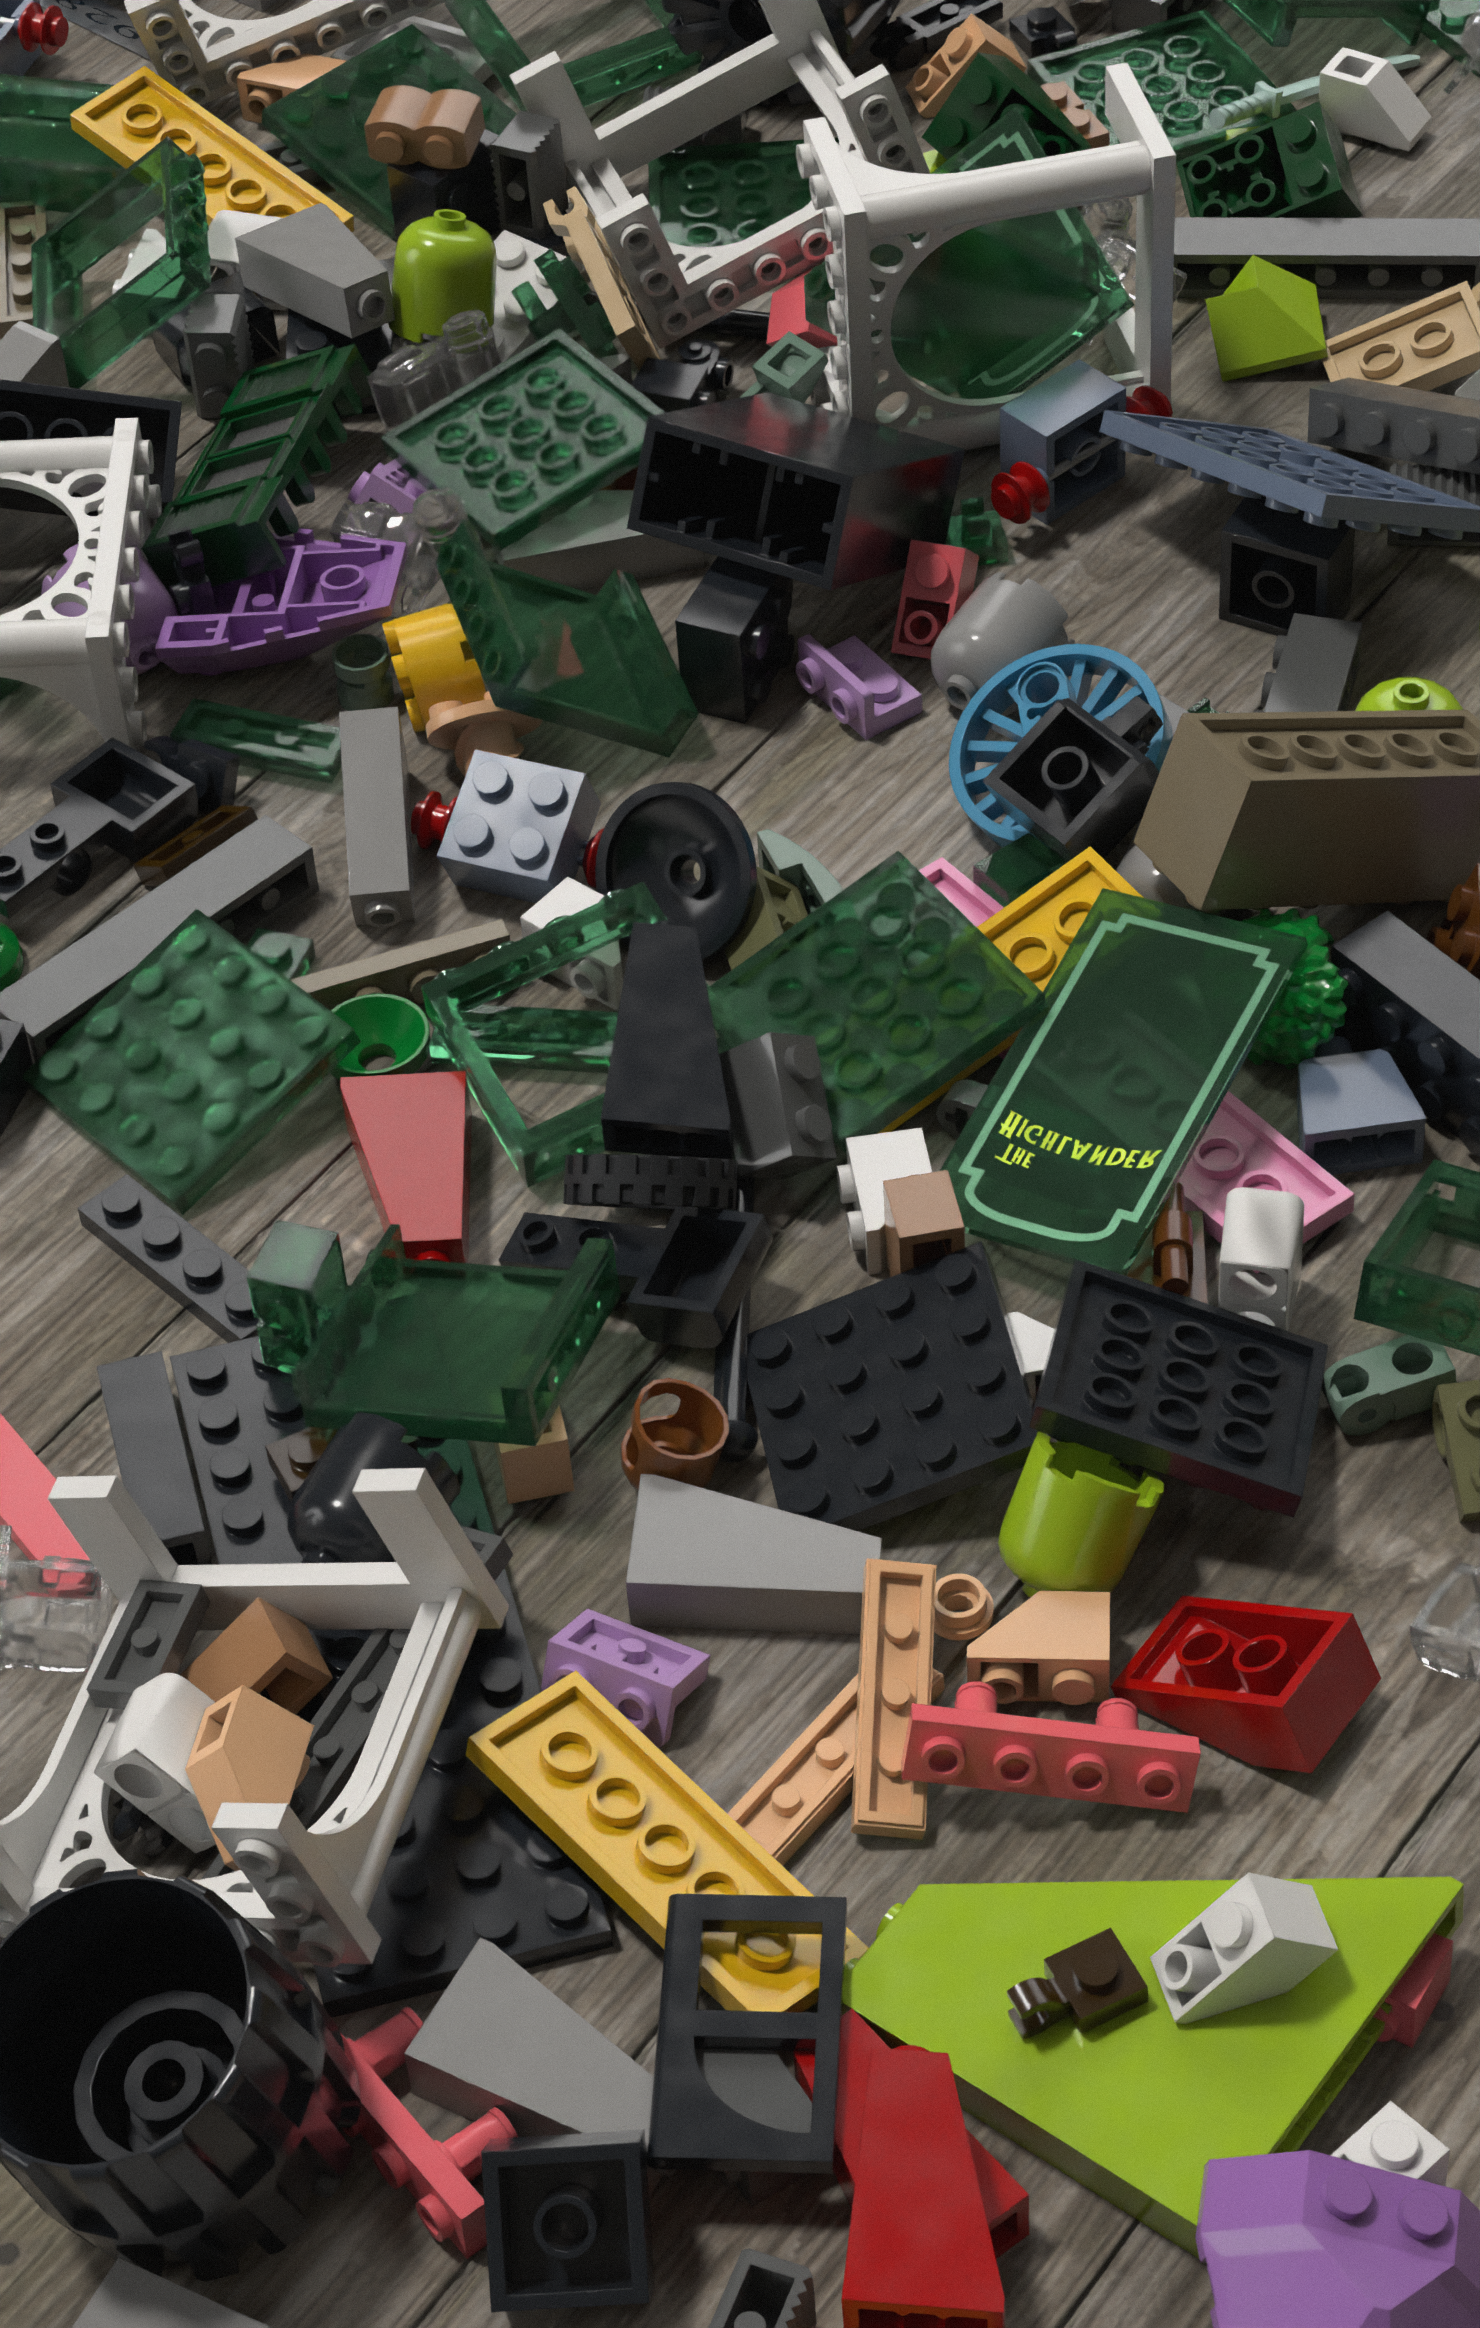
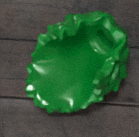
[1197,907,1348,1070]

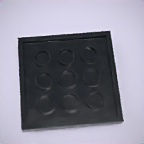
[747,1241,1039,1531]
[1029,1259,1328,1518]

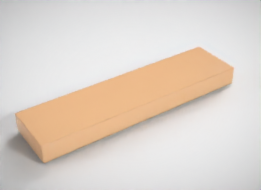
[851,1558,937,1840]
[727,1668,945,1866]

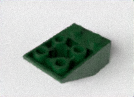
[922,52,1092,231]
[1176,101,1363,218]

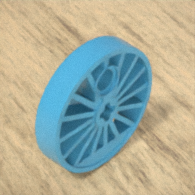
[949,644,1173,860]

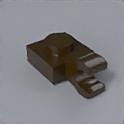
[1007,1927,1148,2039]

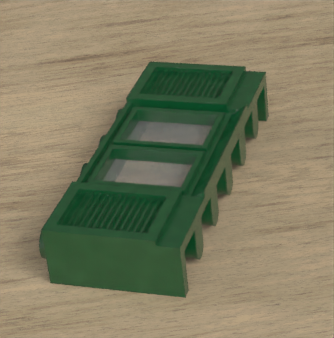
[141,344,379,594]

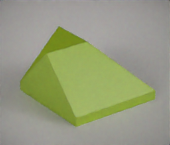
[1205,255,1328,382]

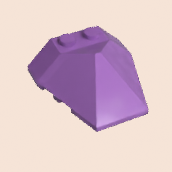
[155,528,408,675]
[1195,2150,1480,2328]

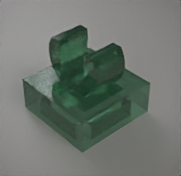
[946,497,1008,566]

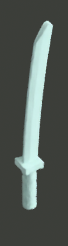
[1210,54,1420,129]

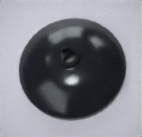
[595,782,757,961]

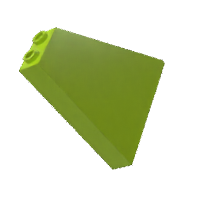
[842,1877,1464,2259]

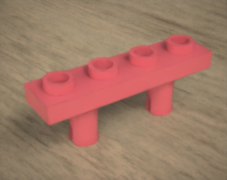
[901,1681,1201,1813]
[340,2006,518,2259]

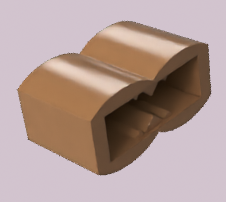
[364,85,485,169]

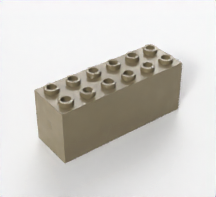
[1133,710,1480,913]

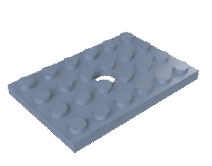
[1099,410,1480,540]

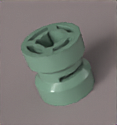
[332,634,394,711]

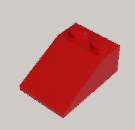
[1110,1595,1381,1773]

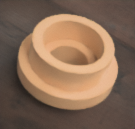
[934,1573,994,1640]

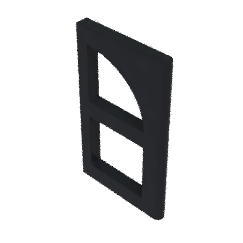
[646,1894,847,2174]

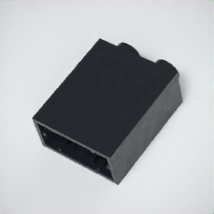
[627,392,965,590]

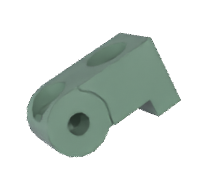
[1321,1325,1457,1436]

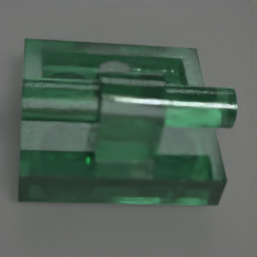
[511,249,619,371]

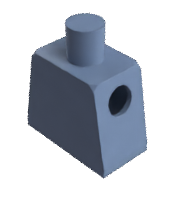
[1296,1036,1426,1175]

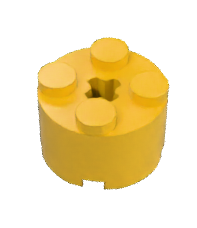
[382,601,486,733]

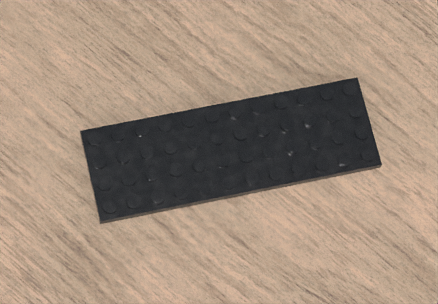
[169,1297,613,2018]

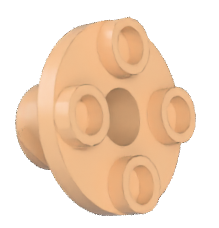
[425,687,542,776]

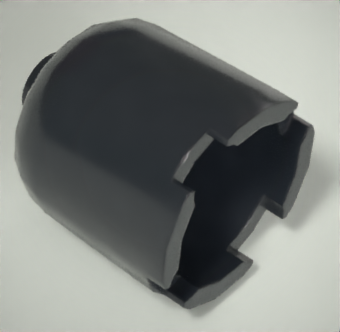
[287,1412,461,1563]

